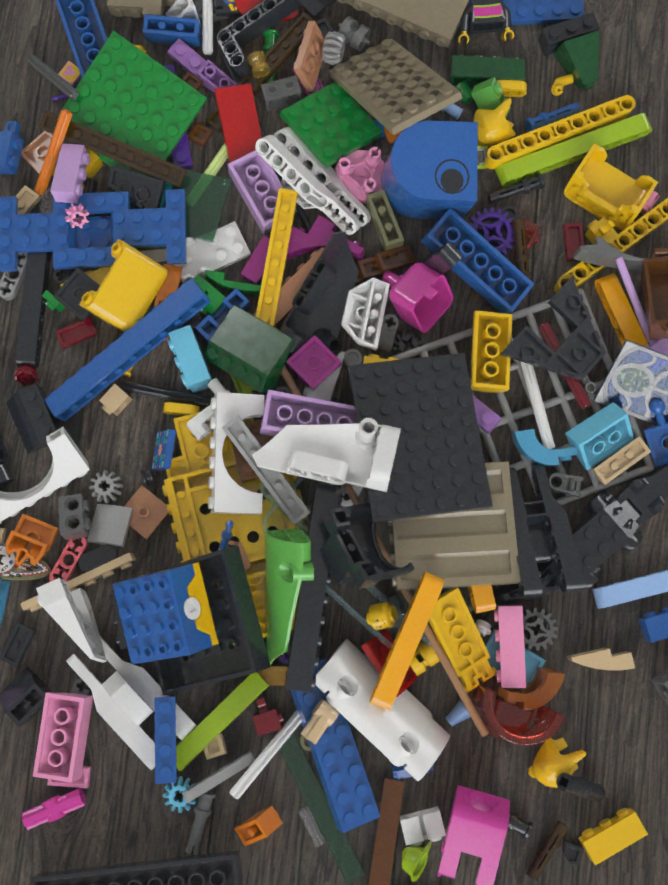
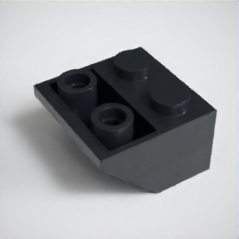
[0,667,53,727]

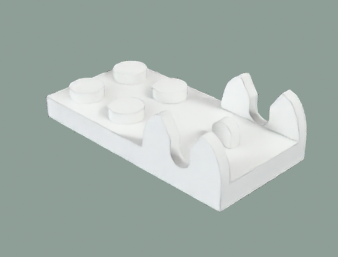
[174,221,251,283]

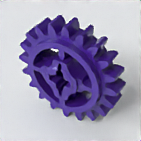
[468,207,514,256]

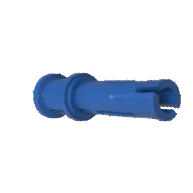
[525,102,581,132]

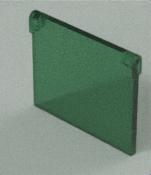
[172,170,231,242]

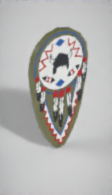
[0,542,51,580]

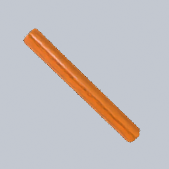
[34,109,72,196]

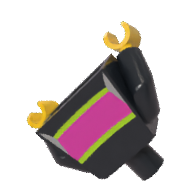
[458,0,514,44]

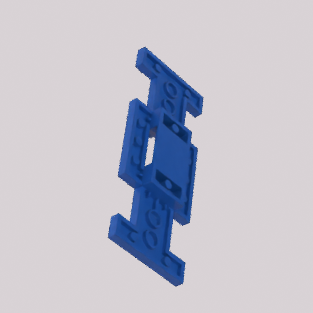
[0,189,187,272]

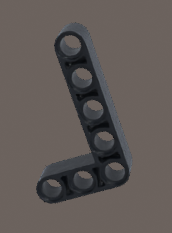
[217,0,300,78]
[421,241,463,274]

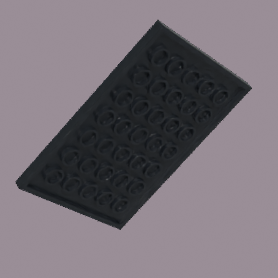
[348,353,493,523]

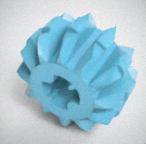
[163,776,196,813]

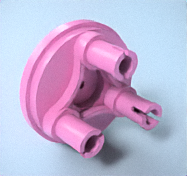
[335,147,385,205]

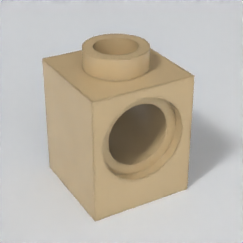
[99,384,133,416]

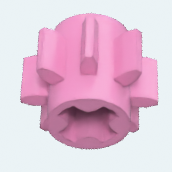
[65,203,89,228]

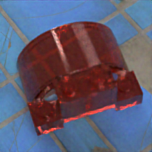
[472,685,565,746]

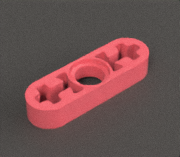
[49,537,89,582]

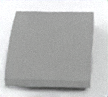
[87,504,133,547]

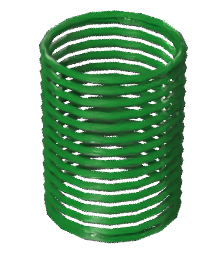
[455,81,473,104]

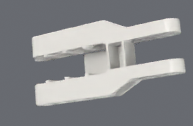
[255,127,371,235]
[66,636,197,770]

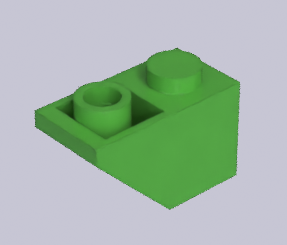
[471,77,511,117]

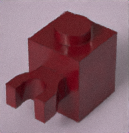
[253,696,285,736]

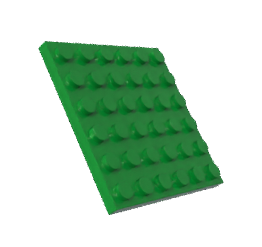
[58,30,207,178]

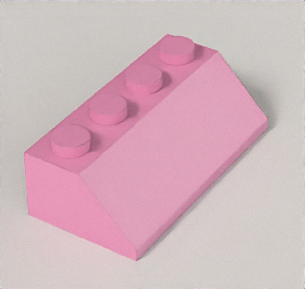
[33,692,93,783]

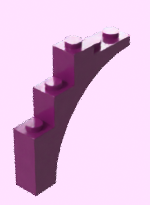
[241,215,365,286]

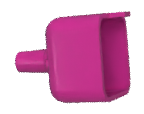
[382,263,453,333]

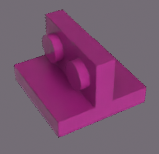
[286,335,342,391]

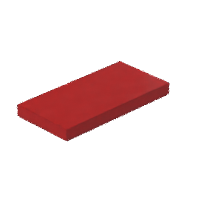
[214,84,262,163]

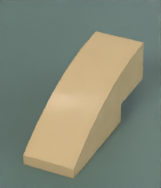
[567,648,635,670]

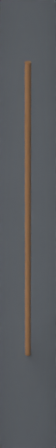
[281,365,489,737]

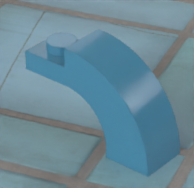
[511,429,577,467]

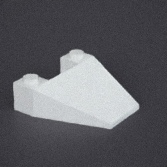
[36,578,107,663]

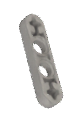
[182,751,255,803]

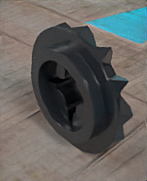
[393,330,423,359]

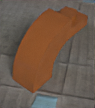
[497,667,565,710]

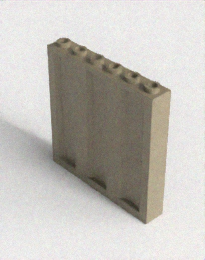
[388,461,521,591]

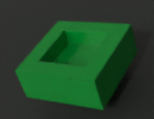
[42,290,65,313]

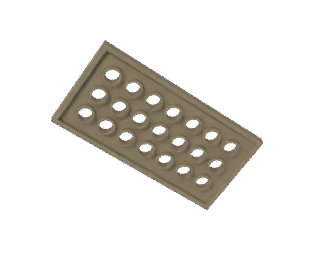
[329,38,462,135]

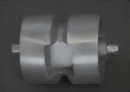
[338,16,371,51]

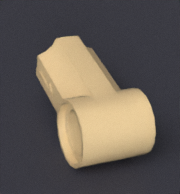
[300,699,339,745]

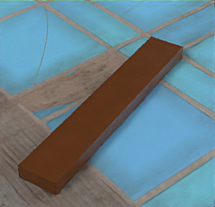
[369,778,404,885]

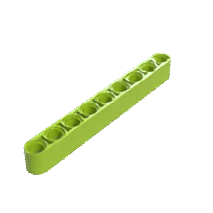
[495,113,652,187]

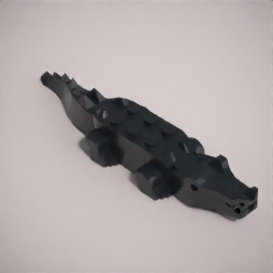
[477,463,668,620]

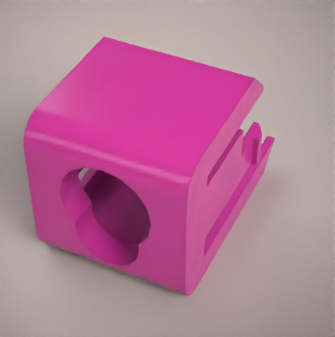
[437,785,510,885]

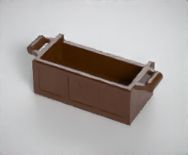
[641,247,668,340]

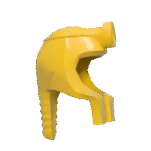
[474,98,516,146]
[528,736,586,788]

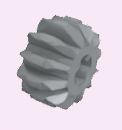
[322,32,346,65]
[89,470,123,503]

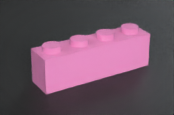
[494,604,526,688]

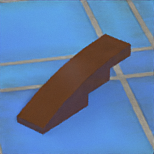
[355,245,416,285]

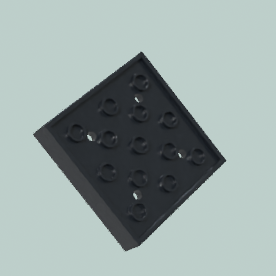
[142,546,271,695]

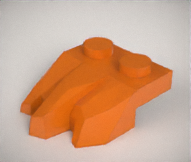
[5,513,60,567]

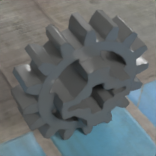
[523,607,558,651]

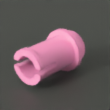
[640,191,660,215]

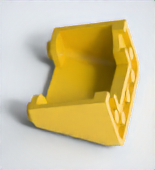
[564,143,658,231]
[79,239,168,332]

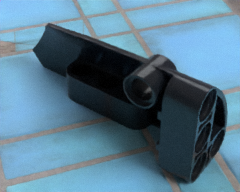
[279,231,359,354]

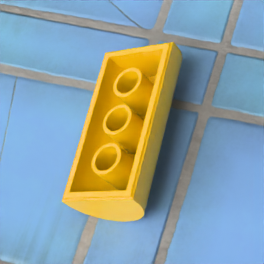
[470,310,512,393]

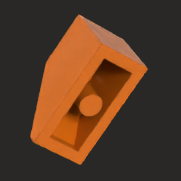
[234,806,283,846]

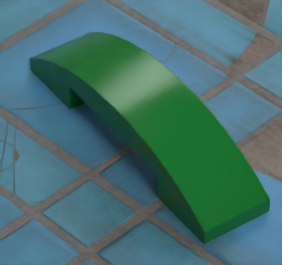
[205,270,263,296]

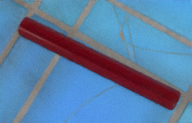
[539,322,591,409]

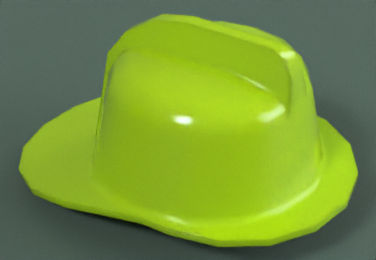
[402,841,432,882]

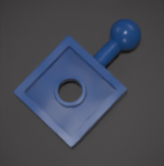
[643,399,668,467]

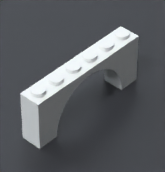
[208,392,264,515]
[0,427,90,524]

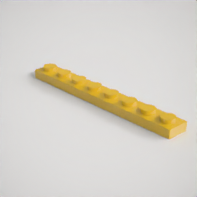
[256,188,298,327]

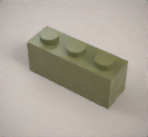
[366,190,404,251]

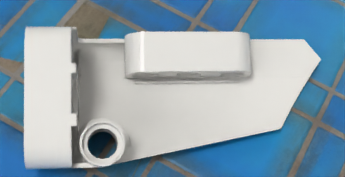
[252,418,401,492]

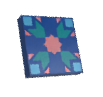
[151,429,176,471]

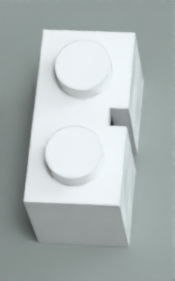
[399,806,446,846]

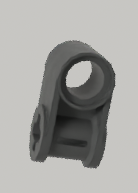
[377,314,399,353]
[547,473,584,497]

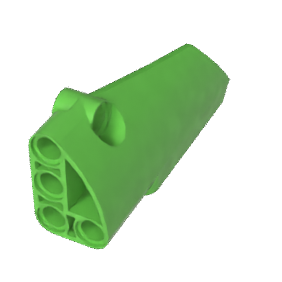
[265,529,314,665]

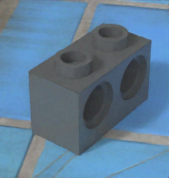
[261,75,302,112]
[58,494,91,540]

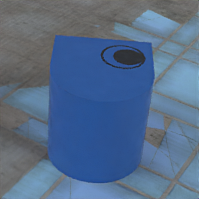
[381,121,478,220]

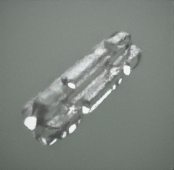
[299,806,325,847]

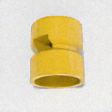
[410,639,440,676]

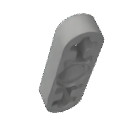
[0,253,28,301]

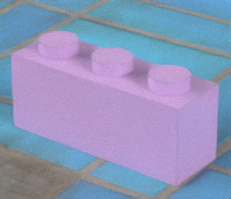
[50,143,90,204]

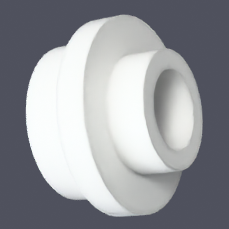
[475,619,491,637]

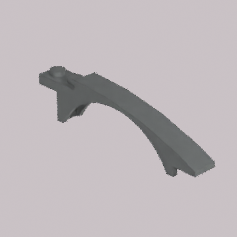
[573,237,668,271]

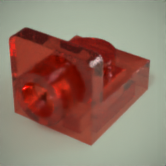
[520,218,541,249]

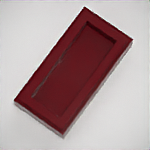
[562,223,585,261]
[55,317,98,349]

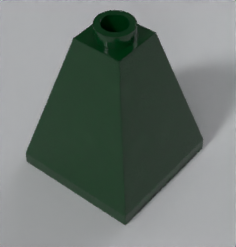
[553,31,600,91]

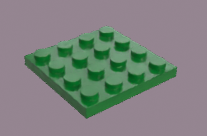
[280,81,383,168]

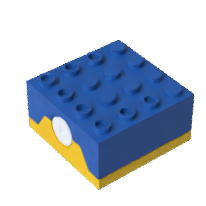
[113,562,219,664]

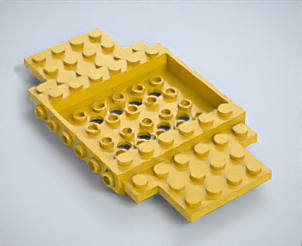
[162,412,308,645]

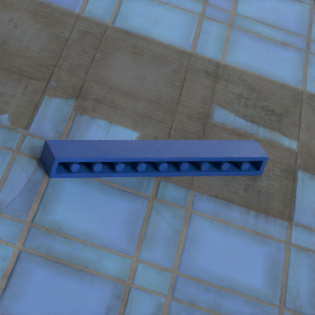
[44,278,211,422]

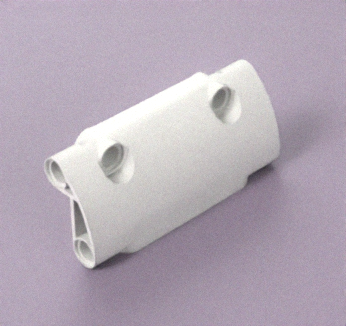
[315,639,450,781]

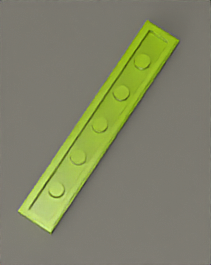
[176,672,269,771]

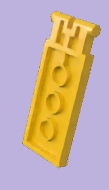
[429,587,497,693]

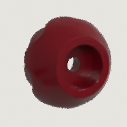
[14,365,39,386]

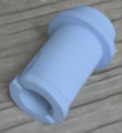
[441,103,464,120]

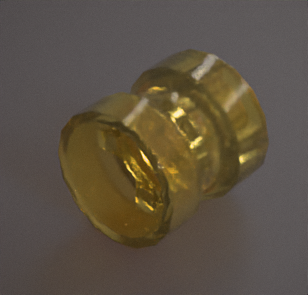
[247,51,271,78]

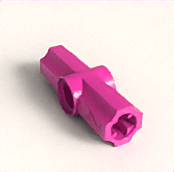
[22,788,86,830]

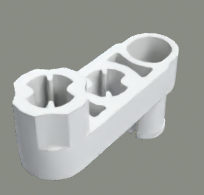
[186,378,231,441]

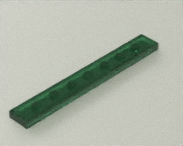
[272,733,365,885]

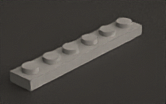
[222,415,311,525]

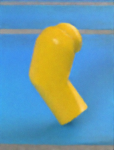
[551,74,574,96]

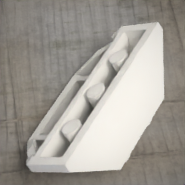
[341,278,390,350]

